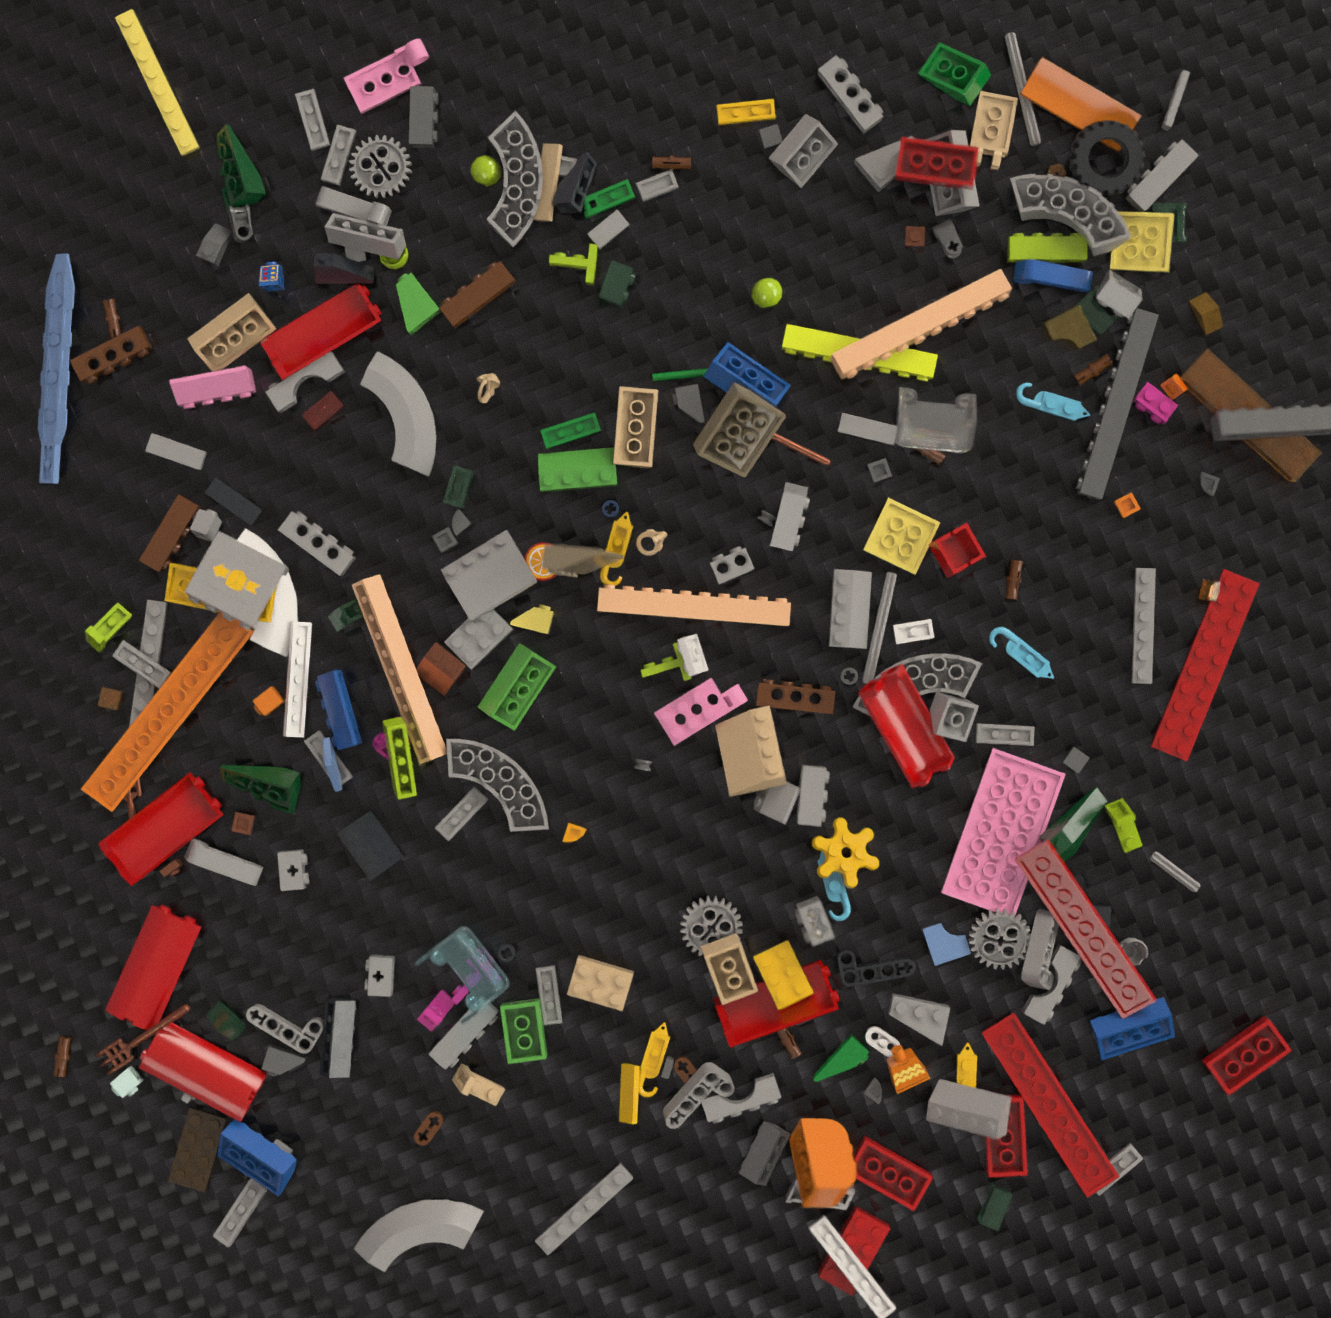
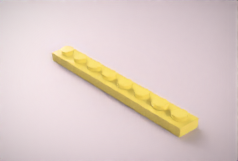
[115,9,199,156]

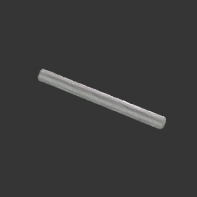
[1005,33,1041,146]
[862,572,897,684]

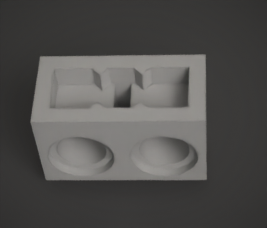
[710,546,754,585]

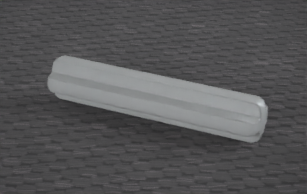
[1150,851,1200,892]

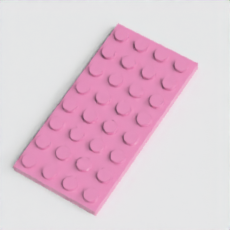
[941,748,1065,917]

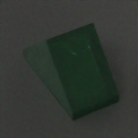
[206,1001,247,1041]

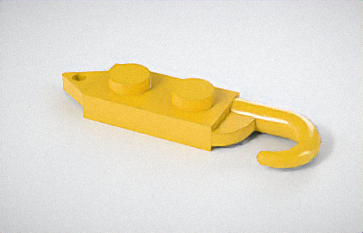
[600,512,633,586]
[638,1022,670,1097]
[956,1042,977,1088]

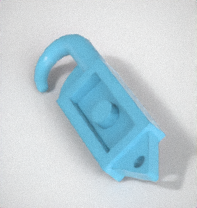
[1016,383,1090,421]
[989,627,1054,679]
[817,851,851,921]

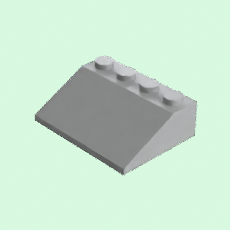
[441,530,537,622]

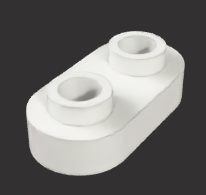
[865,1026,900,1057]

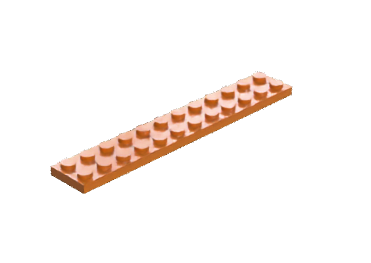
[81,612,254,812]

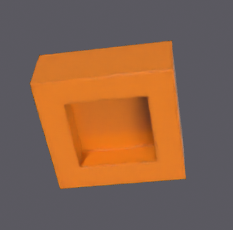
[1161,373,1188,400]
[1114,492,1140,518]

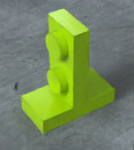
[549,244,598,286]
[85,603,132,653]
[641,643,692,681]
[1105,798,1142,853]

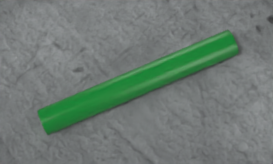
[652,368,708,382]

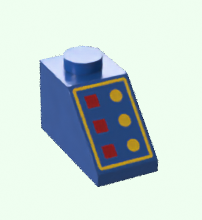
[259,262,285,292]

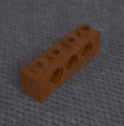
[70,326,153,384]
[756,679,836,714]

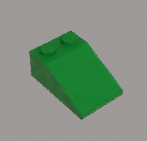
[918,42,991,106]

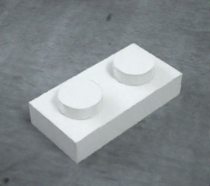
[893,619,934,644]

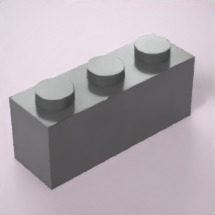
[409,86,438,148]
[739,1121,791,1186]

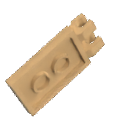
[970,91,1018,170]

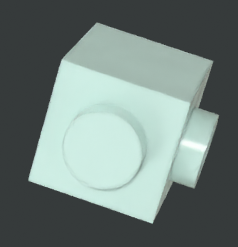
[110,1066,143,1098]

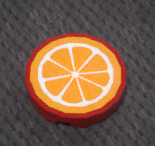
[525,543,557,581]

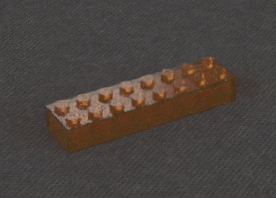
[1180,349,1322,483]

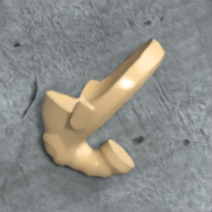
[477,373,500,403]
[637,529,667,556]

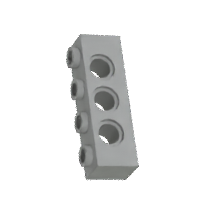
[817,55,883,134]
[278,511,355,576]

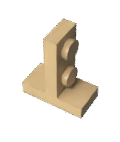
[452,1063,505,1106]

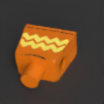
[886,1045,930,1094]

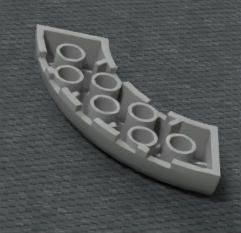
[487,111,543,247]
[853,654,982,716]
[446,739,549,832]

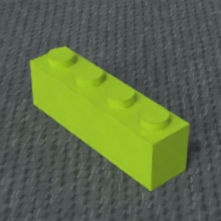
[1008,233,1087,263]
[382,717,417,800]

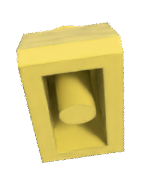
[510,605,554,634]

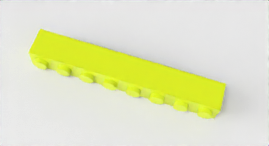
[782,324,938,382]

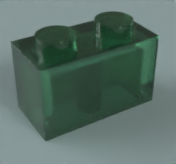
[599,261,636,307]
[443,466,474,509]
[978,1184,1013,1231]

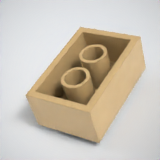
[701,933,758,1005]
[567,955,634,1011]

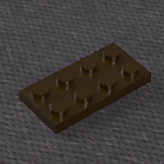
[168,1107,227,1192]

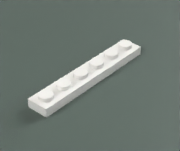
[283,621,312,737]
[809,1215,896,1318]

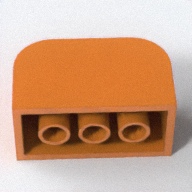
[789,1118,856,1207]

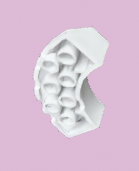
[237,529,298,657]

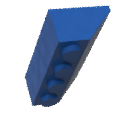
[703,343,791,408]
[315,670,362,750]
[1090,997,1175,1060]
[217,1119,297,1197]

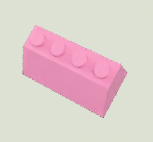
[169,366,256,409]

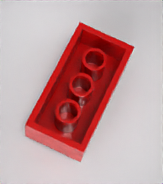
[895,137,979,190]
[1202,1016,1292,1095]
[984,1094,1028,1177]
[852,1136,933,1211]
[818,1205,890,1296]

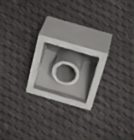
[1096,269,1142,319]
[930,691,979,742]
[753,781,801,824]

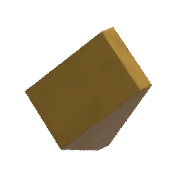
[1188,292,1223,335]

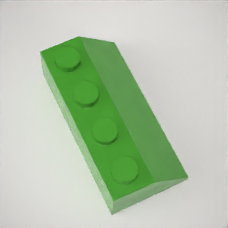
[538,447,618,492]
[478,643,556,731]

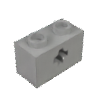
[278,850,309,891]
[365,955,395,997]

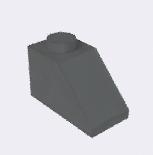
[197,223,232,266]
[672,384,705,424]
[262,1044,308,1076]

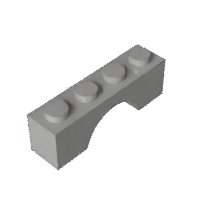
[266,351,345,413]
[1022,944,1081,1024]
[702,1073,781,1123]

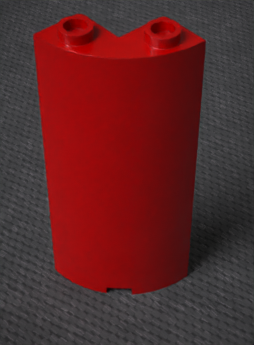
[260,283,382,380]
[858,664,955,788]
[98,772,223,886]
[105,905,201,1030]
[713,960,840,1048]
[139,1023,267,1122]

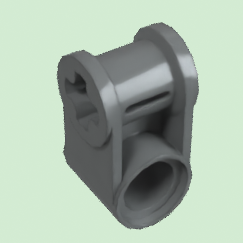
[228,204,252,243]
[932,219,962,258]

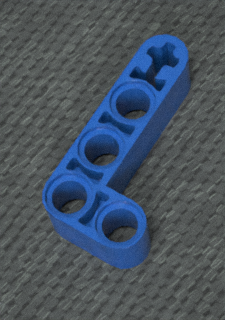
[1013,259,1093,292]

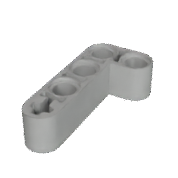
[315,187,392,226]
[184,839,263,886]
[1022,909,1059,990]
[246,1004,324,1053]
[663,1062,734,1129]

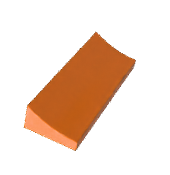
[1020,57,1141,152]

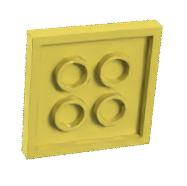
[1110,212,1174,272]
[863,498,940,575]

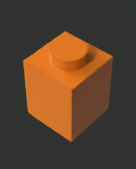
[253,686,285,716]

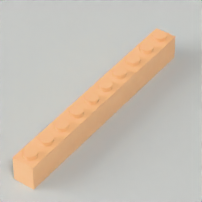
[831,269,1012,379]
[352,574,447,764]
[597,585,791,626]

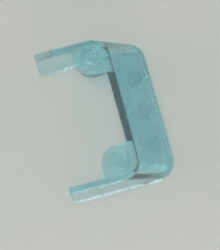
[415,926,509,1025]

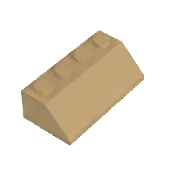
[187,293,276,372]
[613,387,658,468]

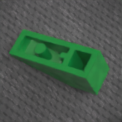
[812,1034,869,1082]

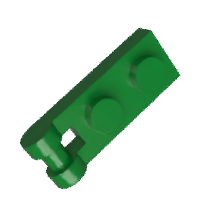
[583,179,635,219]

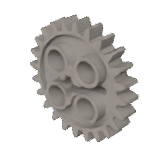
[349,135,412,198]
[681,896,743,956]
[969,908,1031,970]

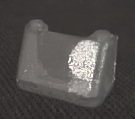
[895,387,977,453]

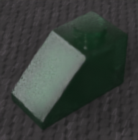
[328,598,364,632]

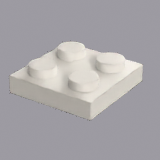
[677,634,708,676]

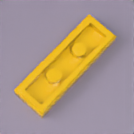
[716,99,776,125]
[619,1063,640,1124]

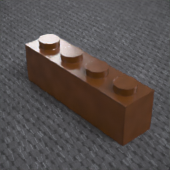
[440,261,516,328]
[139,494,202,573]

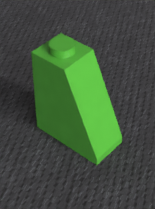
[396,273,441,335]

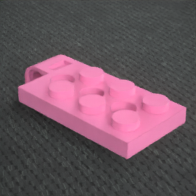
[344,39,429,114]
[654,678,748,745]

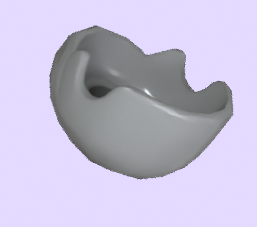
[1119,938,1148,966]

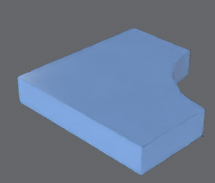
[322,737,342,791]
[922,923,971,966]

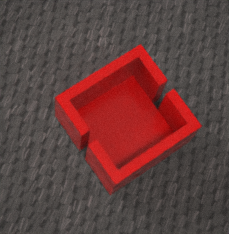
[929,523,986,578]

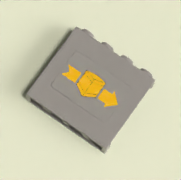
[185,531,289,630]

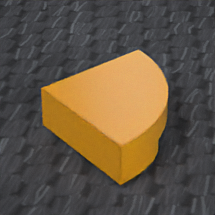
[563,823,587,842]

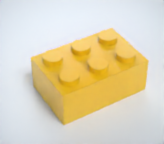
[753,940,814,1011]

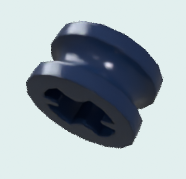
[602,500,619,518]

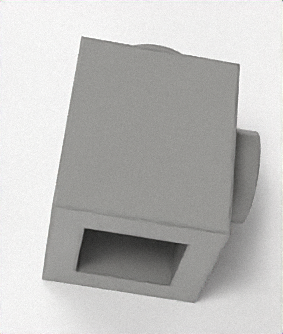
[190,509,222,542]

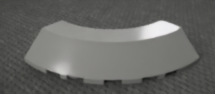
[1010,174,1131,256]
[360,351,436,476]
[354,1199,484,1272]

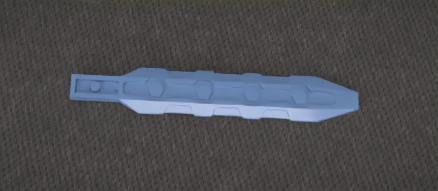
[38,254,75,484]

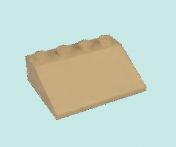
[715,706,787,797]

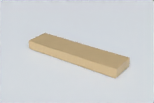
[533,144,563,221]

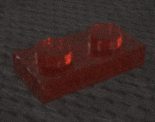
[302,391,344,430]

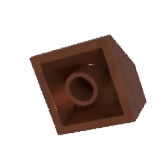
[416,642,467,696]

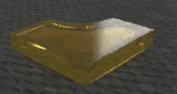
[1045,305,1097,348]

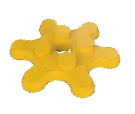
[812,818,879,889]

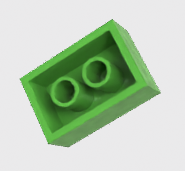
[500,998,547,1064]

